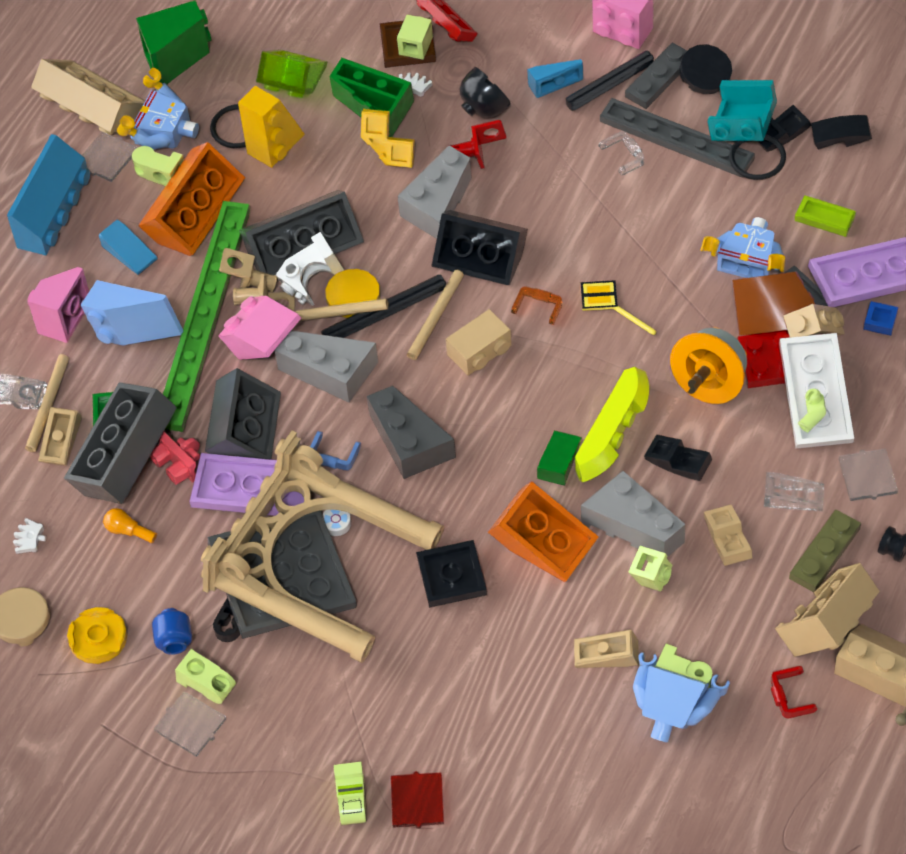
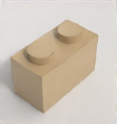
[446,309,511,375]

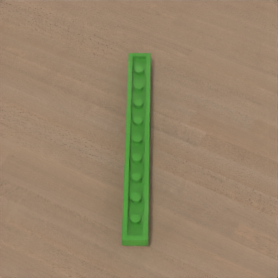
[163,201,250,432]

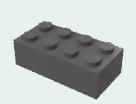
[64,382,177,504]

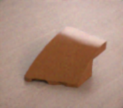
[733,271,815,335]

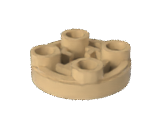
[0,587,51,647]

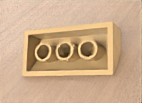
[31,59,145,135]
[834,624,906,707]

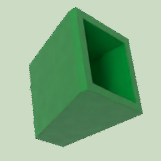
[136,0,212,85]

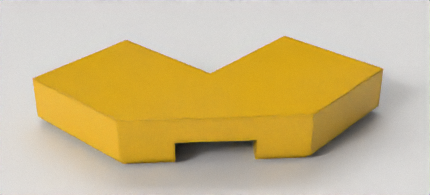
[361,109,415,168]

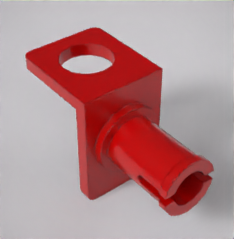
[448,120,507,169]

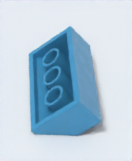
[7,134,90,256]

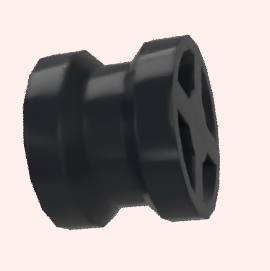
[877,526,906,563]

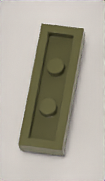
[789,509,861,592]

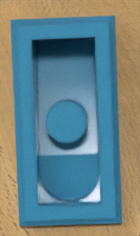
[527,59,583,98]
[99,219,158,275]

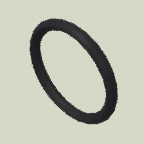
[210,104,246,148]
[729,134,786,180]

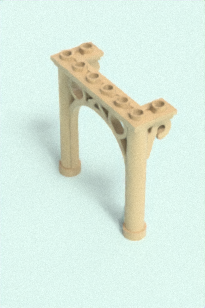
[201,430,444,663]

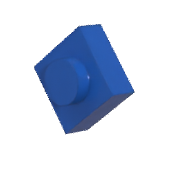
[864,301,898,336]

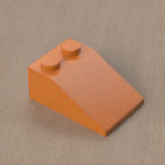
[488,481,599,582]

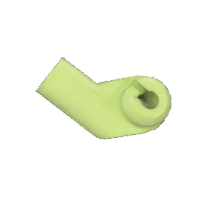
[798,389,826,433]

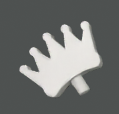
[399,73,432,97]
[13,518,46,554]

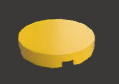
[325,269,380,318]
[67,607,128,664]

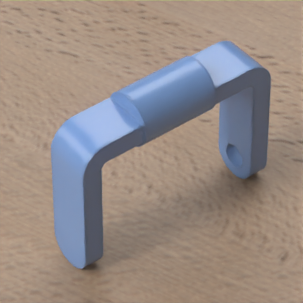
[310,431,361,471]

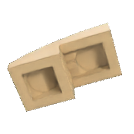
[704,504,752,566]

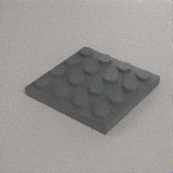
[207,511,356,639]

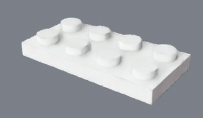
[779,333,854,449]

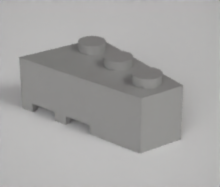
[398,145,472,239]
[274,331,378,402]
[581,471,685,557]

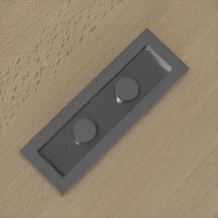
[625,42,687,109]

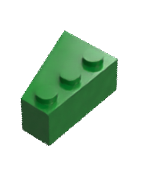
[329,57,414,137]

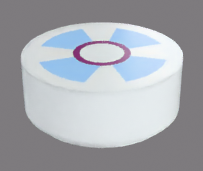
[322,510,351,536]

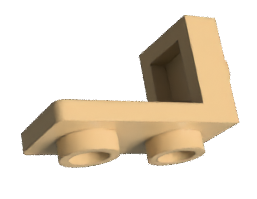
[784,304,844,338]

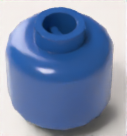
[152,608,193,655]

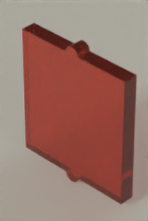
[391,771,444,829]

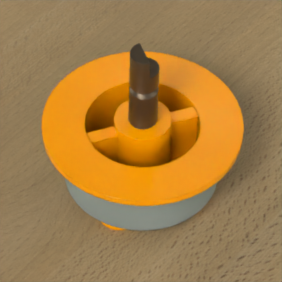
[670,327,747,404]

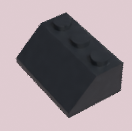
[431,210,528,285]

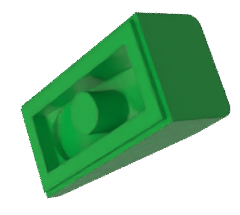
[537,430,582,486]

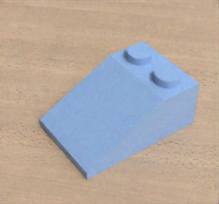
[81,280,184,345]

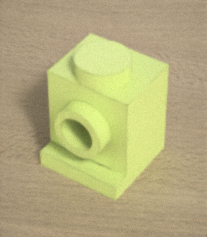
[628,546,673,592]

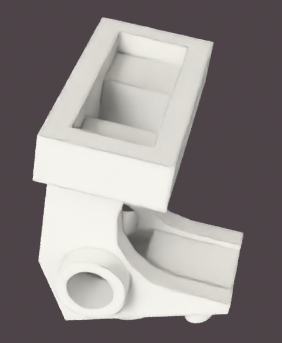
[276,232,344,306]

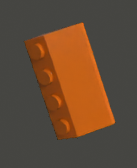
[138,142,245,256]

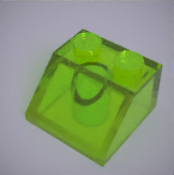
[256,49,328,98]

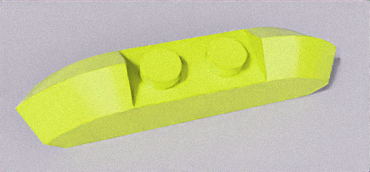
[575,367,649,482]

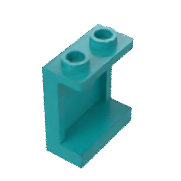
[707,80,777,141]

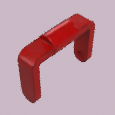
[770,666,817,719]

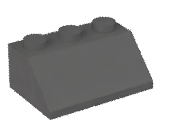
[205,368,281,460]

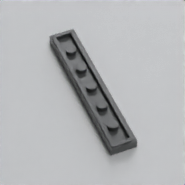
[600,98,755,178]

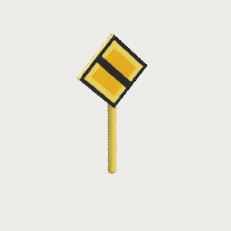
[581,280,656,335]

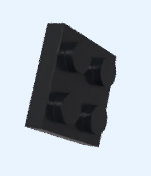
[416,540,487,608]

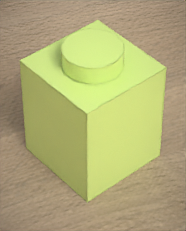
[397,15,433,60]

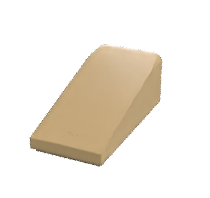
[38,407,82,466]
[574,630,639,668]

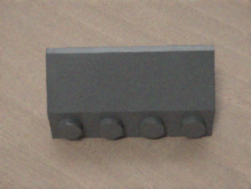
[239,190,364,275]

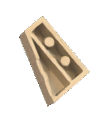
[775,563,880,657]

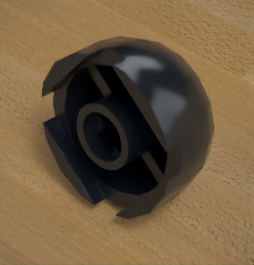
[459,67,511,119]

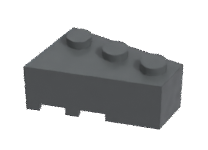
[367,386,456,479]

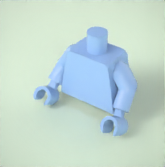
[633,652,730,742]

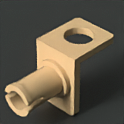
[219,248,277,292]
[233,274,295,311]

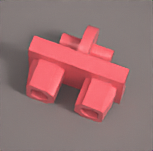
[150,431,200,485]

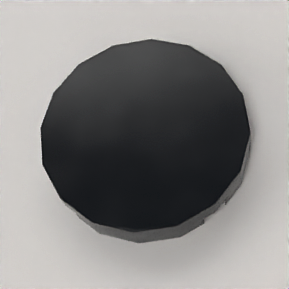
[679,44,732,94]

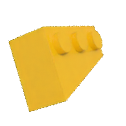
[238,86,305,168]

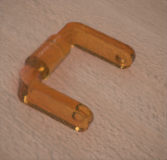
[511,286,562,325]

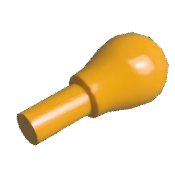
[103,508,157,543]

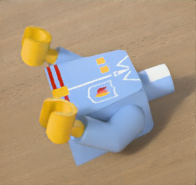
[117,68,199,150]
[700,217,785,278]

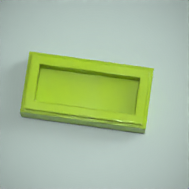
[795,195,856,237]

